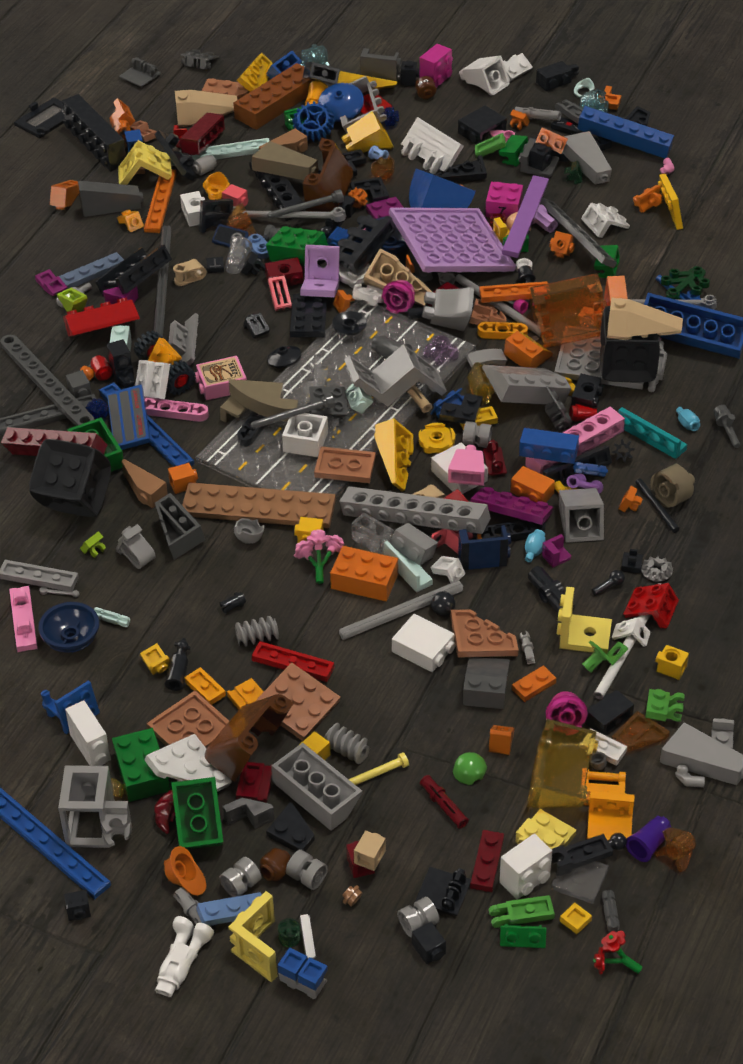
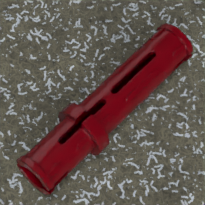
[419,775,469,829]

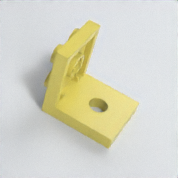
[118,140,172,185]
[557,587,612,654]
[228,891,278,982]

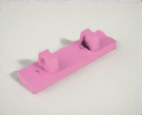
[9,586,38,652]

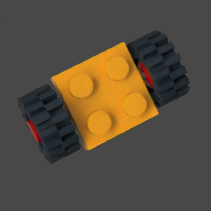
[134,331,196,395]

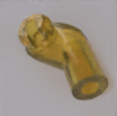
[111,778,125,797]

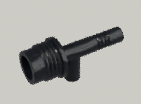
[518,265,538,305]

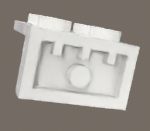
[581,203,630,238]

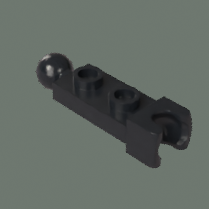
[320,196,356,239]
[551,833,627,876]

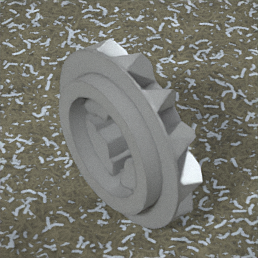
[641,556,673,582]

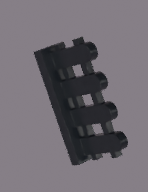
[338,214,396,275]

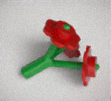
[593,931,642,974]

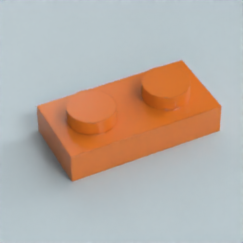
[511,665,557,702]

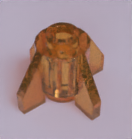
[227,203,256,236]
[655,827,696,872]

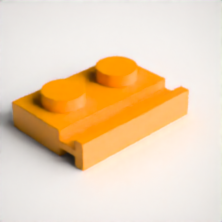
[227,678,264,710]

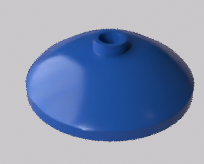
[318,83,364,122]

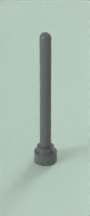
[267,189,344,219]
[251,393,335,429]

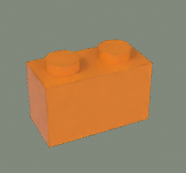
[510,466,555,502]

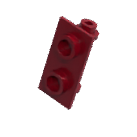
[483,440,507,475]

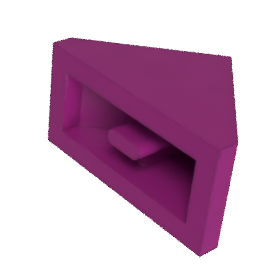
[103,286,138,304]

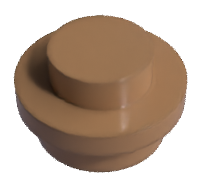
[342,885,363,907]

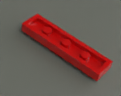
[252,641,335,682]

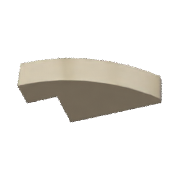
[229,379,298,422]

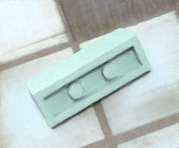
[384,541,433,593]

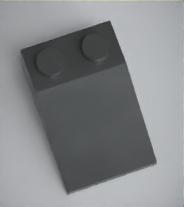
[463,657,510,709]

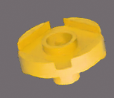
[419,423,455,454]

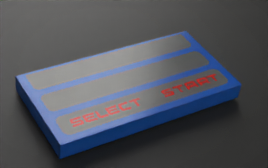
[107,384,151,450]

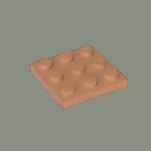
[256,662,341,741]
[146,691,229,749]

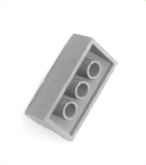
[271,743,362,831]

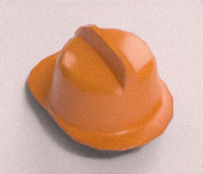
[164,846,206,896]

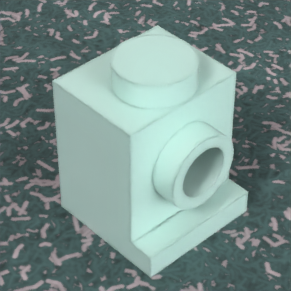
[345,383,373,414]

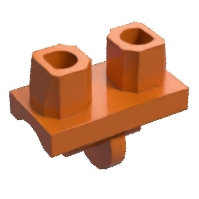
[535,127,568,154]
[633,185,663,212]

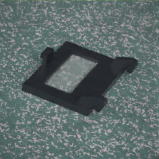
[14,97,65,138]

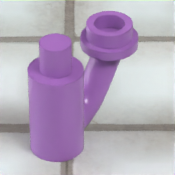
[567,473,603,494]

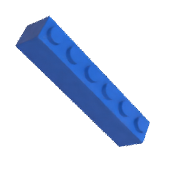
[578,106,674,158]

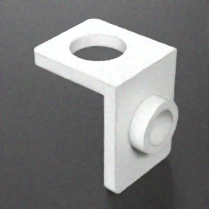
[612,617,650,647]

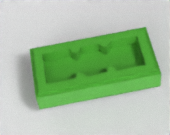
[475,133,506,157]

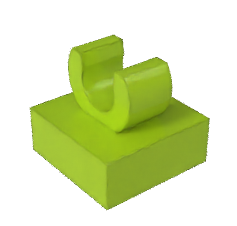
[80,531,106,558]

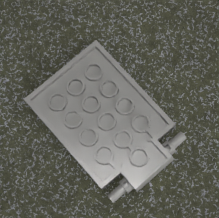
[554,326,667,392]

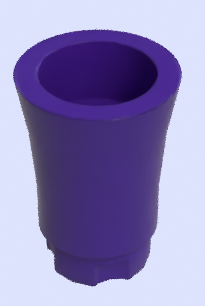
[626,816,672,862]

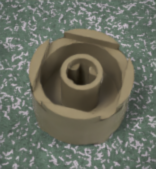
[650,463,695,508]

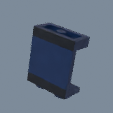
[458,525,511,570]

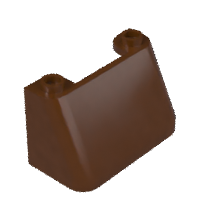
[303,138,353,212]
[205,694,294,782]

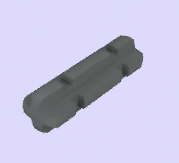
[602,890,620,932]

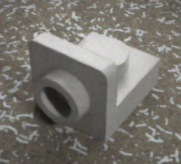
[711,718,734,749]

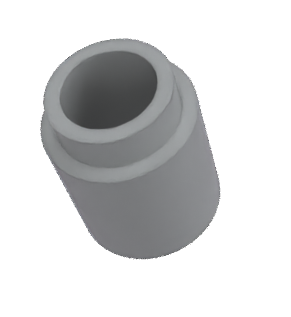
[192,155,217,176]

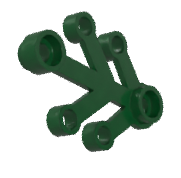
[661,266,710,300]

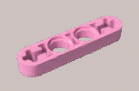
[145,398,209,422]

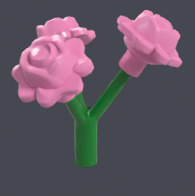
[294,530,344,584]

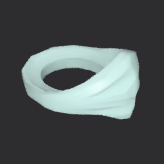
[574,78,595,99]

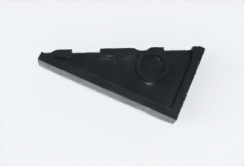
[435,155,487,182]

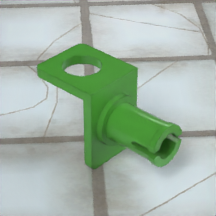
[582,640,628,673]

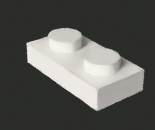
[580,728,627,766]

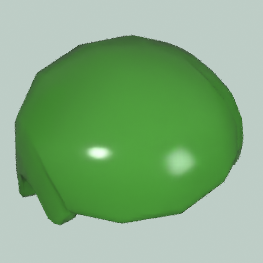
[453,752,487,785]

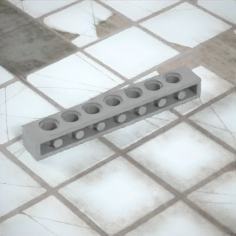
[339,486,491,534]

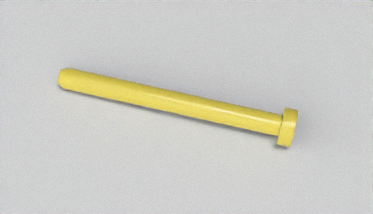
[349,752,409,785]

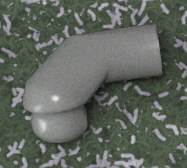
[675,765,705,787]

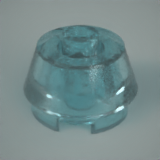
[580,89,609,113]

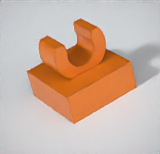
[510,109,530,130]
[333,290,355,313]
[618,486,643,513]

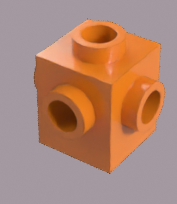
[549,231,575,258]

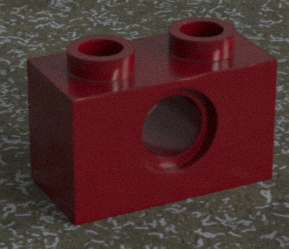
[265,257,303,289]

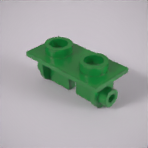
[500,924,547,948]

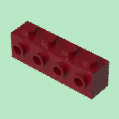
[179,113,225,155]

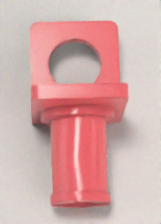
[431,529,473,554]

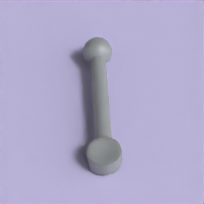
[39,587,79,598]

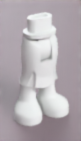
[155,916,214,997]

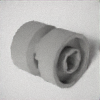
[463,421,492,448]
[286,849,328,890]
[219,857,262,897]
[397,897,440,937]

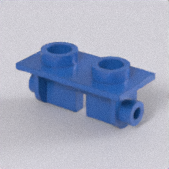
[430,388,464,418]

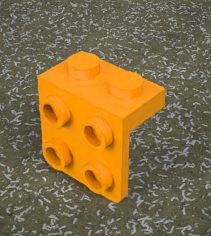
[587,791,634,840]

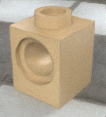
[354,830,386,871]

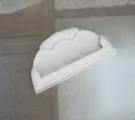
[300,914,316,959]

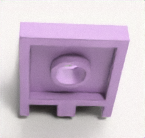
[300,245,340,297]

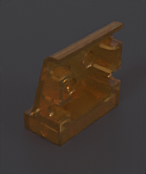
[530,273,607,348]

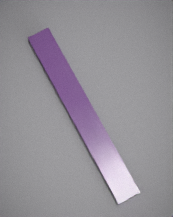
[502,175,549,258]

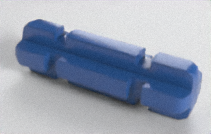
[573,462,608,477]

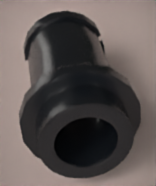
[219,592,246,614]

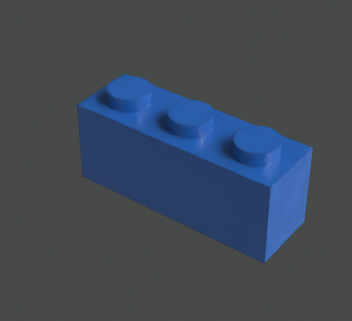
[519,428,579,464]

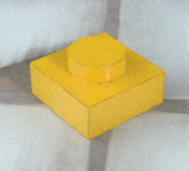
[560,903,592,934]

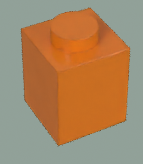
[168,463,198,494]

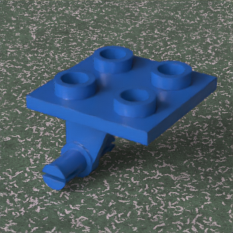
[41,681,100,734]

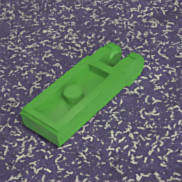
[488,895,555,928]

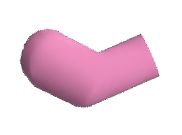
[660,158,674,175]

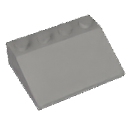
[482,365,571,405]

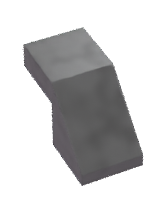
[223,798,274,829]

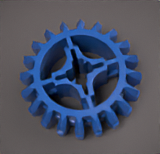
[293,101,335,142]

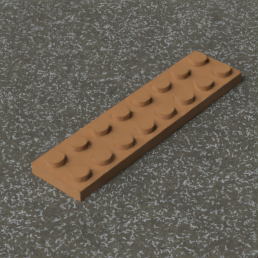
[182,482,336,528]

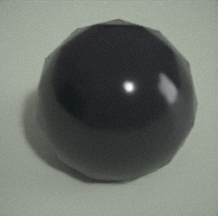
[431,591,456,616]

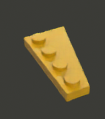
[658,173,683,230]

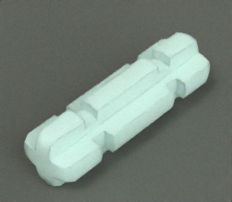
[94,607,131,627]

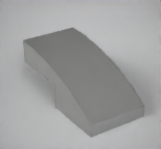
[466,349,507,369]

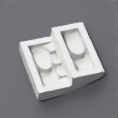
[135,360,170,399]

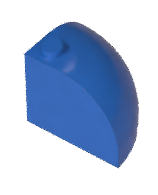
[409,169,476,208]

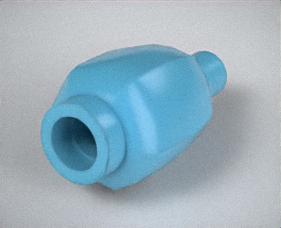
[676,407,700,431]
[525,529,546,562]

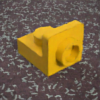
[493,217,510,243]

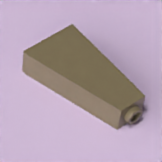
[252,141,319,180]

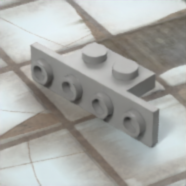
[168,313,199,365]

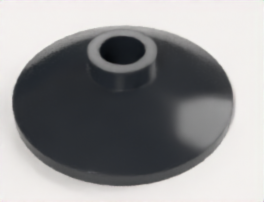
[332,311,367,335]
[267,346,302,368]

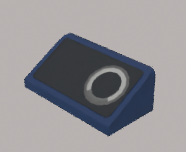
[212,224,249,251]

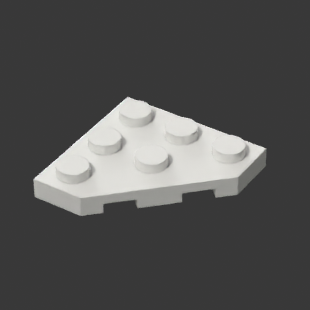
[144,734,232,792]

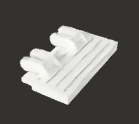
[401,117,464,174]

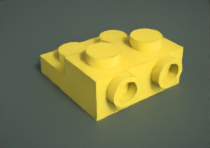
[515,809,576,849]

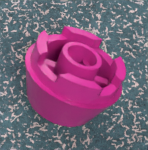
[382,280,415,314]
[546,691,588,734]

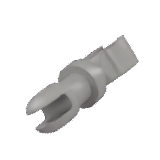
[520,631,535,664]

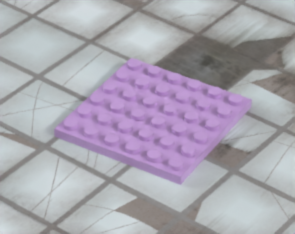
[389,208,516,273]

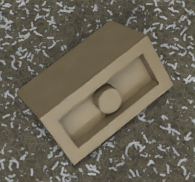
[220,396,248,423]

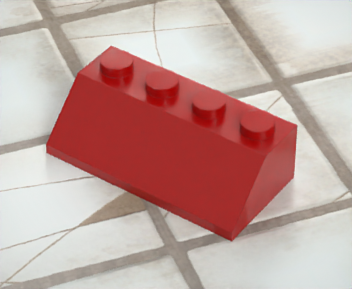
[63,297,140,337]

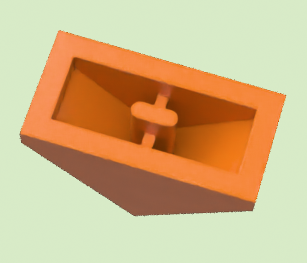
[489,725,514,755]

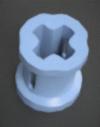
[368,145,389,164]

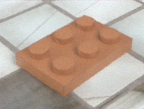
[314,447,376,483]

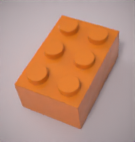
[330,546,398,602]

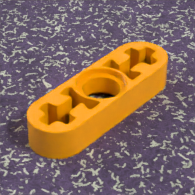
[477,322,528,339]

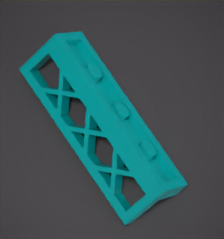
[618,407,687,459]

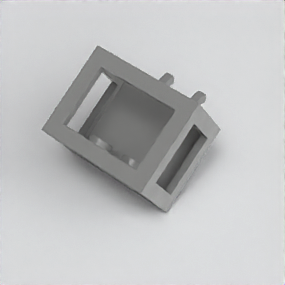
[58,765,132,848]

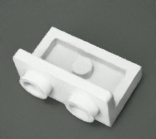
[503,53,533,82]

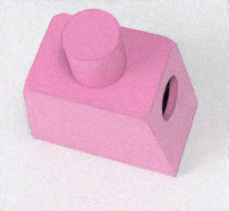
[448,445,485,486]

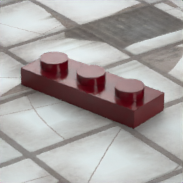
[470,830,504,892]

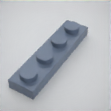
[59,252,124,289]

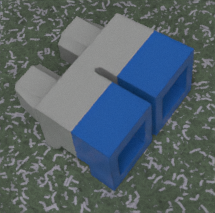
[277,947,328,999]

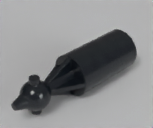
[165,638,191,691]

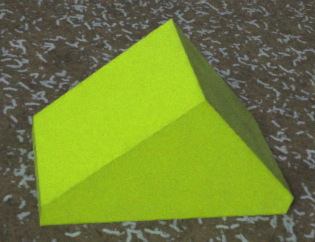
[57,288,88,313]

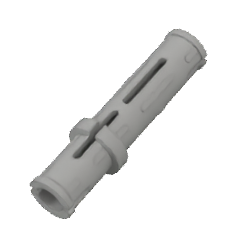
[515,107,561,121]

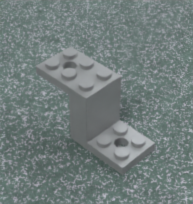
[344,344,447,407]

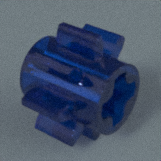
[381,107,399,126]
[85,398,109,420]

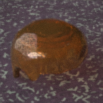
[371,156,395,180]

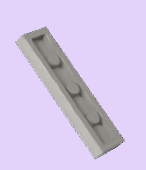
[0,560,79,592]

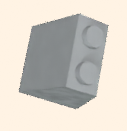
[559,488,604,542]

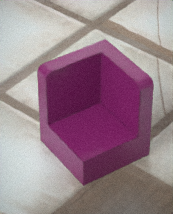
[542,534,571,568]

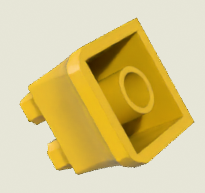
[341,111,394,153]

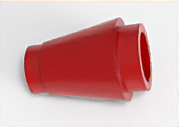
[569,404,597,422]

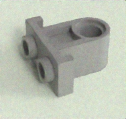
[116,524,156,569]

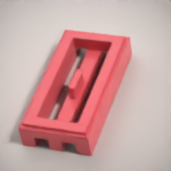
[268,275,292,311]

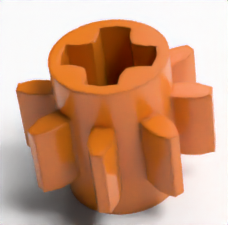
[348,187,368,209]

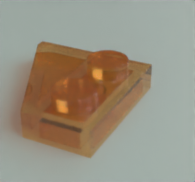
[612,711,670,752]

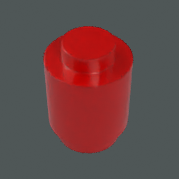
[91,355,113,381]

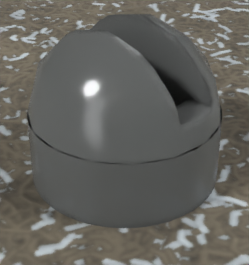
[589,752,607,771]

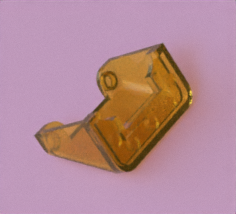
[527,719,599,808]

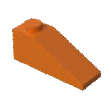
[50,180,80,210]

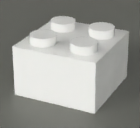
[282,413,328,457]
[499,833,552,900]

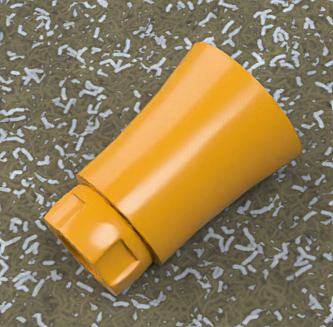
[305,81,328,106]

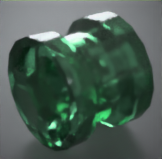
[278,918,301,947]

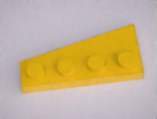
[236,53,272,92]

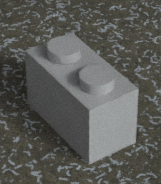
[390,523,438,565]

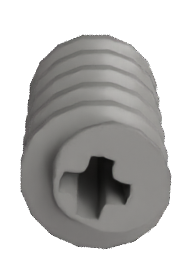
[235,616,279,646]
[324,723,370,764]

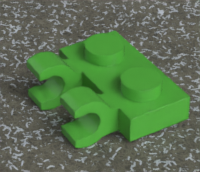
[645,689,685,722]

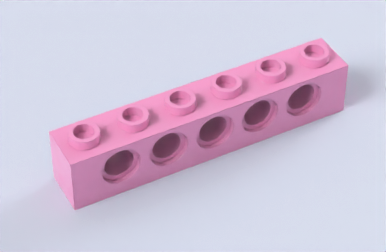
[525,407,625,475]

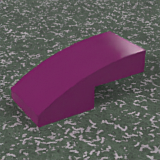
[35,269,68,296]

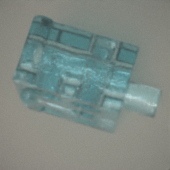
[300,44,329,67]

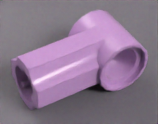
[532,204,558,233]

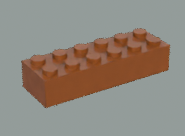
[233,63,313,130]

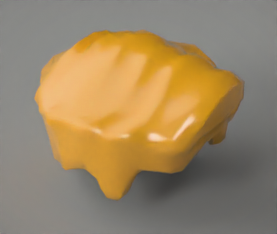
[203,172,230,200]

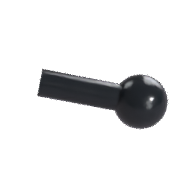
[591,570,625,596]

